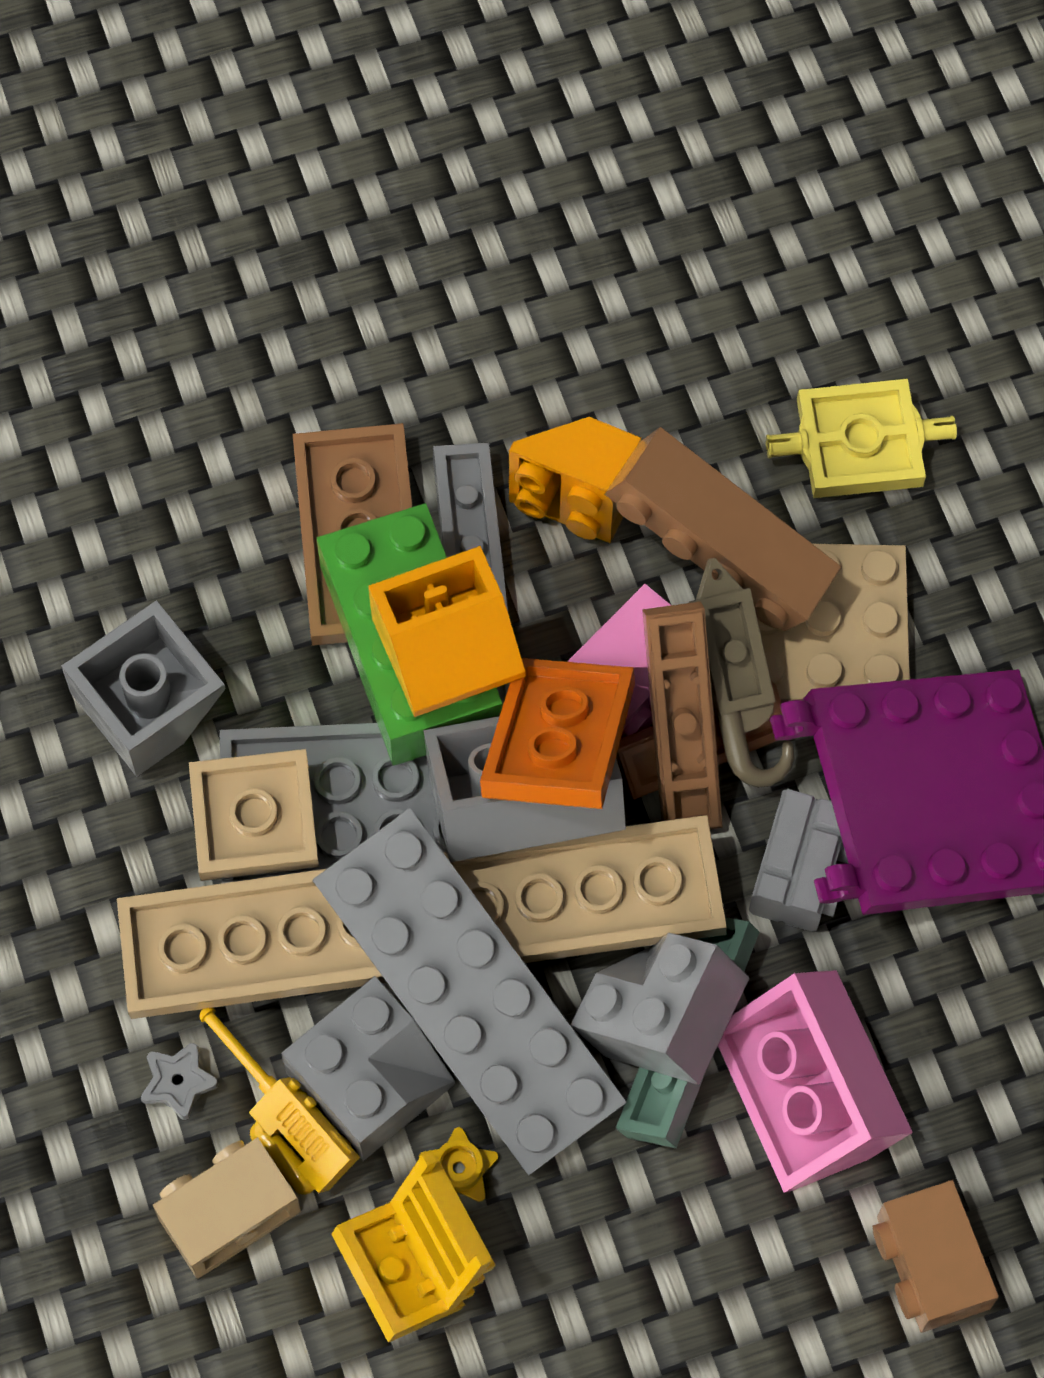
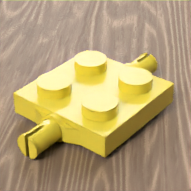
[766,379,957,498]

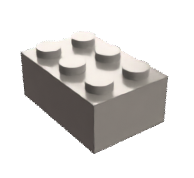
[423,716,626,862]

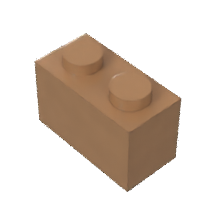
[873,1180,999,1333]

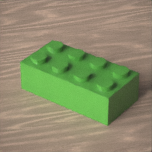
[316,503,503,766]

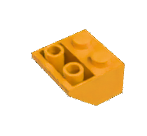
[509,417,642,543]
[368,546,525,717]

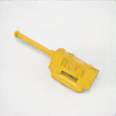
[199,1008,360,1195]

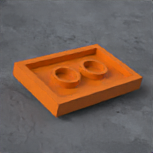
[480,658,635,809]

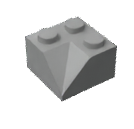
[61,600,226,777]
[570,933,749,1085]
[281,976,455,1161]

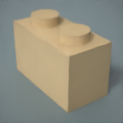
[153,1137,301,1280]

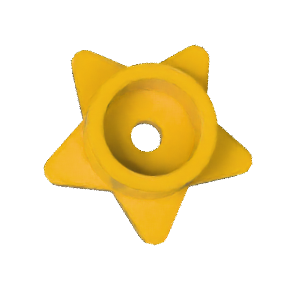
[419,1127,498,1202]

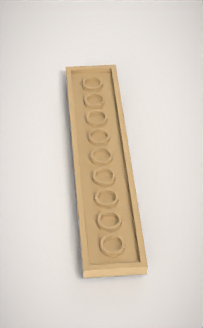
[117,815,727,1019]

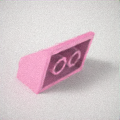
[718,970,913,1193]

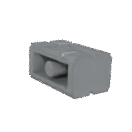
[749,789,848,932]

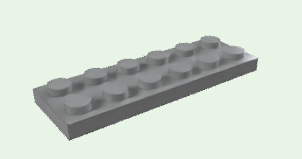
[312,808,627,1176]

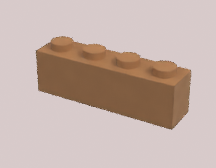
[605,427,842,632]

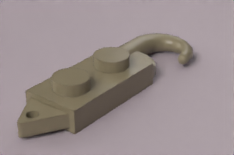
[689,558,794,788]

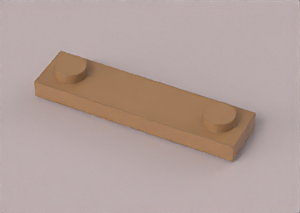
[642,601,723,829]

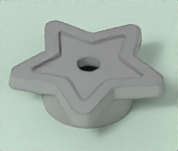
[141,1043,219,1120]

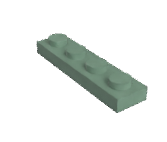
[616,918,759,1148]

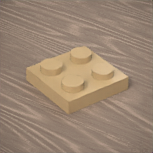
[189,749,319,881]

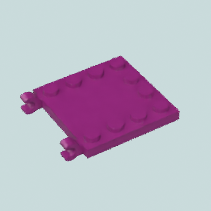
[770,669,1044,915]

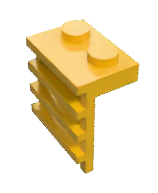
[332,1151,496,1343]

